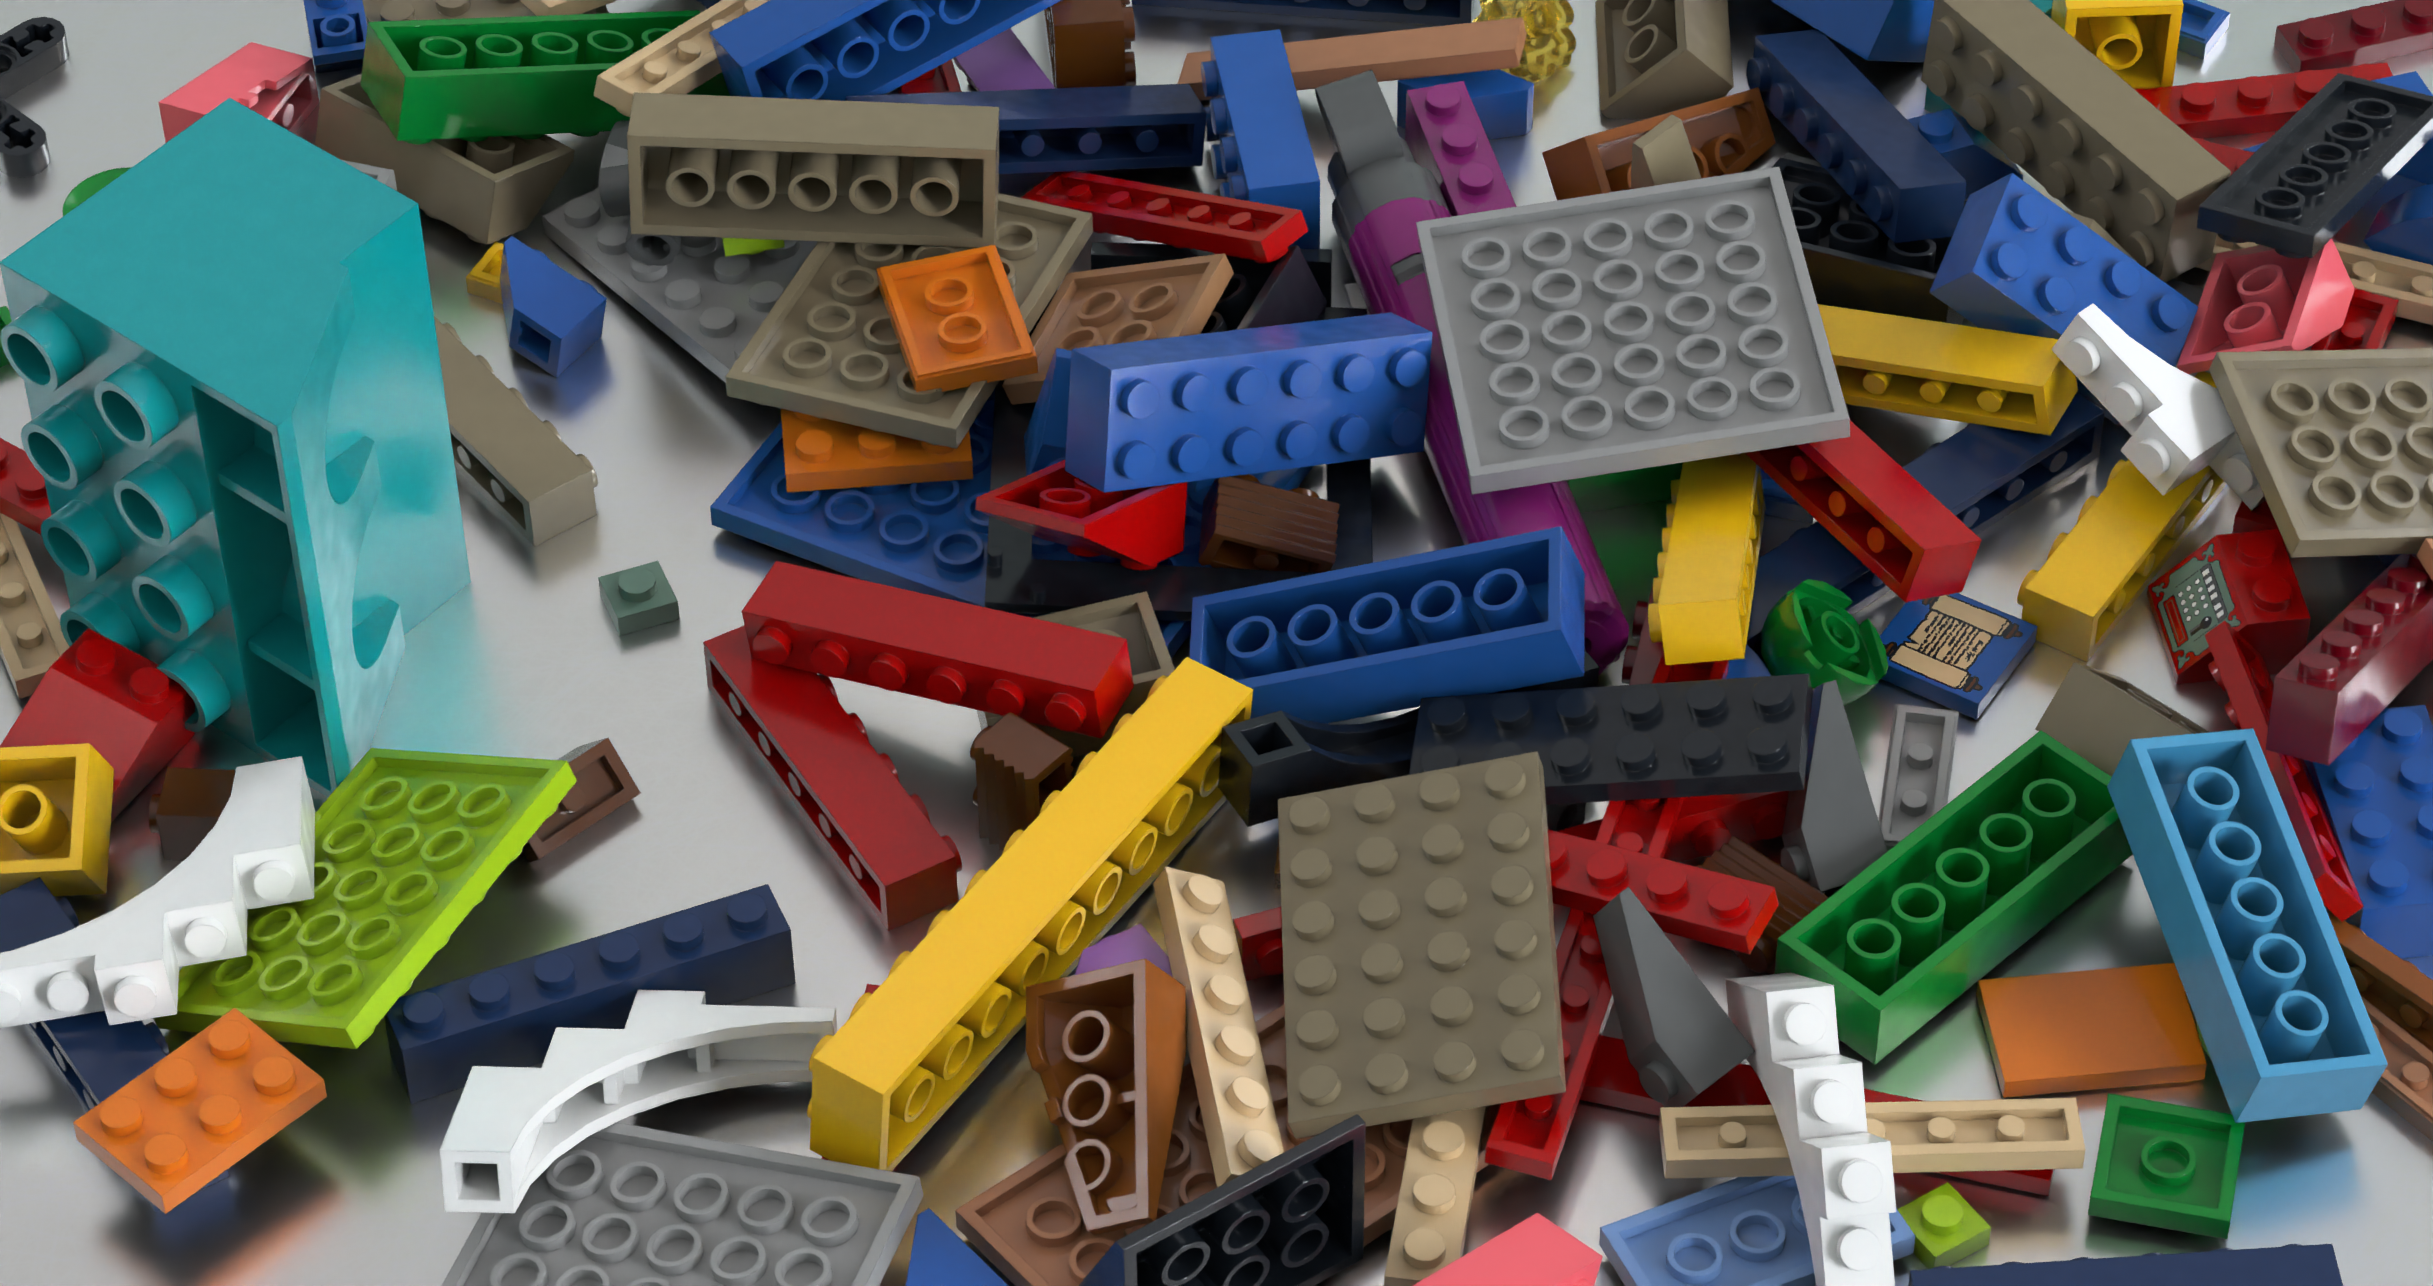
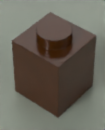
[148,767,236,861]

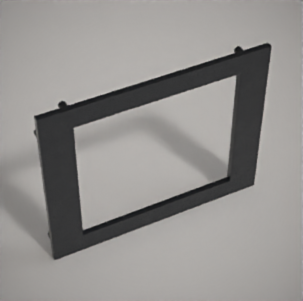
[985,290,1373,621]

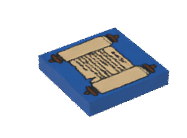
[1880,593,2037,719]

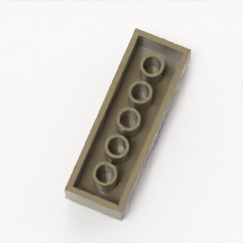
[1921,0,2231,283]
[627,92,999,248]

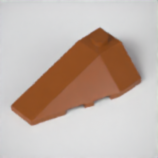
[1542,87,1776,200]
[1026,958,1187,1235]

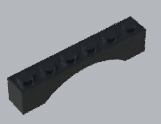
[1218,649,1599,827]

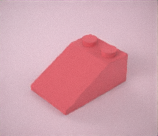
[2177,238,2355,374]

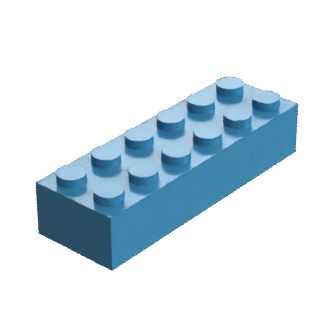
[2107,728,2388,1123]

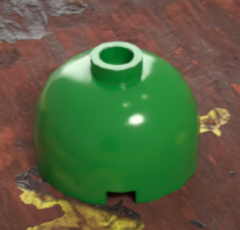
[1759,579,1888,706]

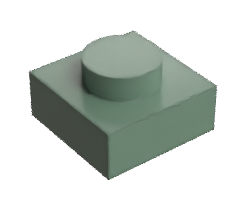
[598,560,680,636]

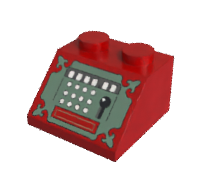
[2147,529,2311,684]

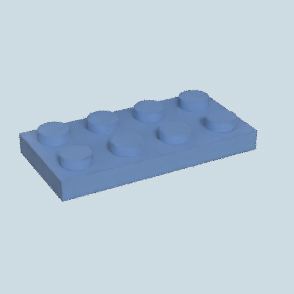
[1599,1176,1915,1286]

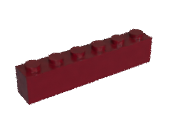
[2266,554,2433,766]

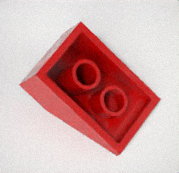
[975,460,1187,570]
[0,628,195,823]

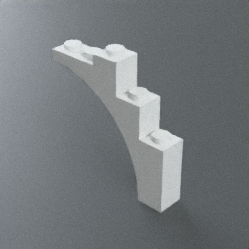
[2051,304,2266,510]
[0,756,315,1028]
[1725,972,1896,1286]
[440,990,837,1213]

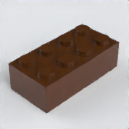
[1044,0,1136,88]

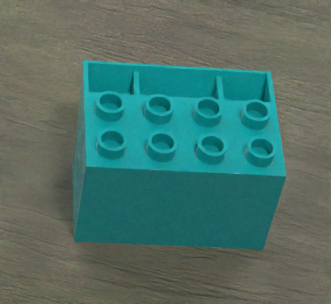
[0,98,471,798]

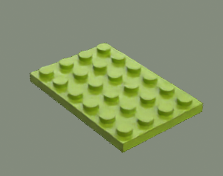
[153,748,577,1049]

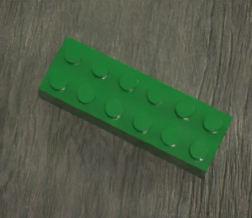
[360,10,730,144]
[1775,730,2133,1065]

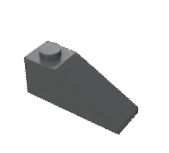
[1781,680,1887,893]
[1593,887,1755,1107]

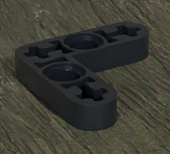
[0,17,69,178]

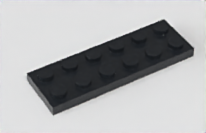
[2197,73,2433,258]
[1409,674,1813,805]

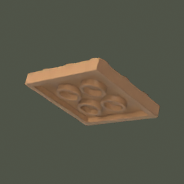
[1002,253,1234,405]

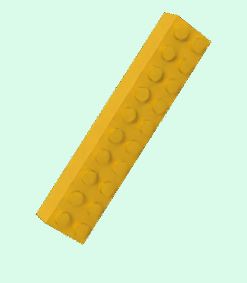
[807,657,1253,1172]

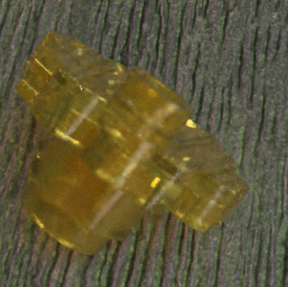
[1473,0,1576,83]

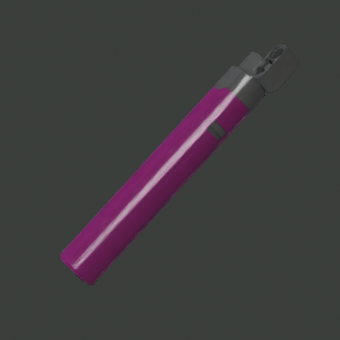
[1315,70,1629,676]

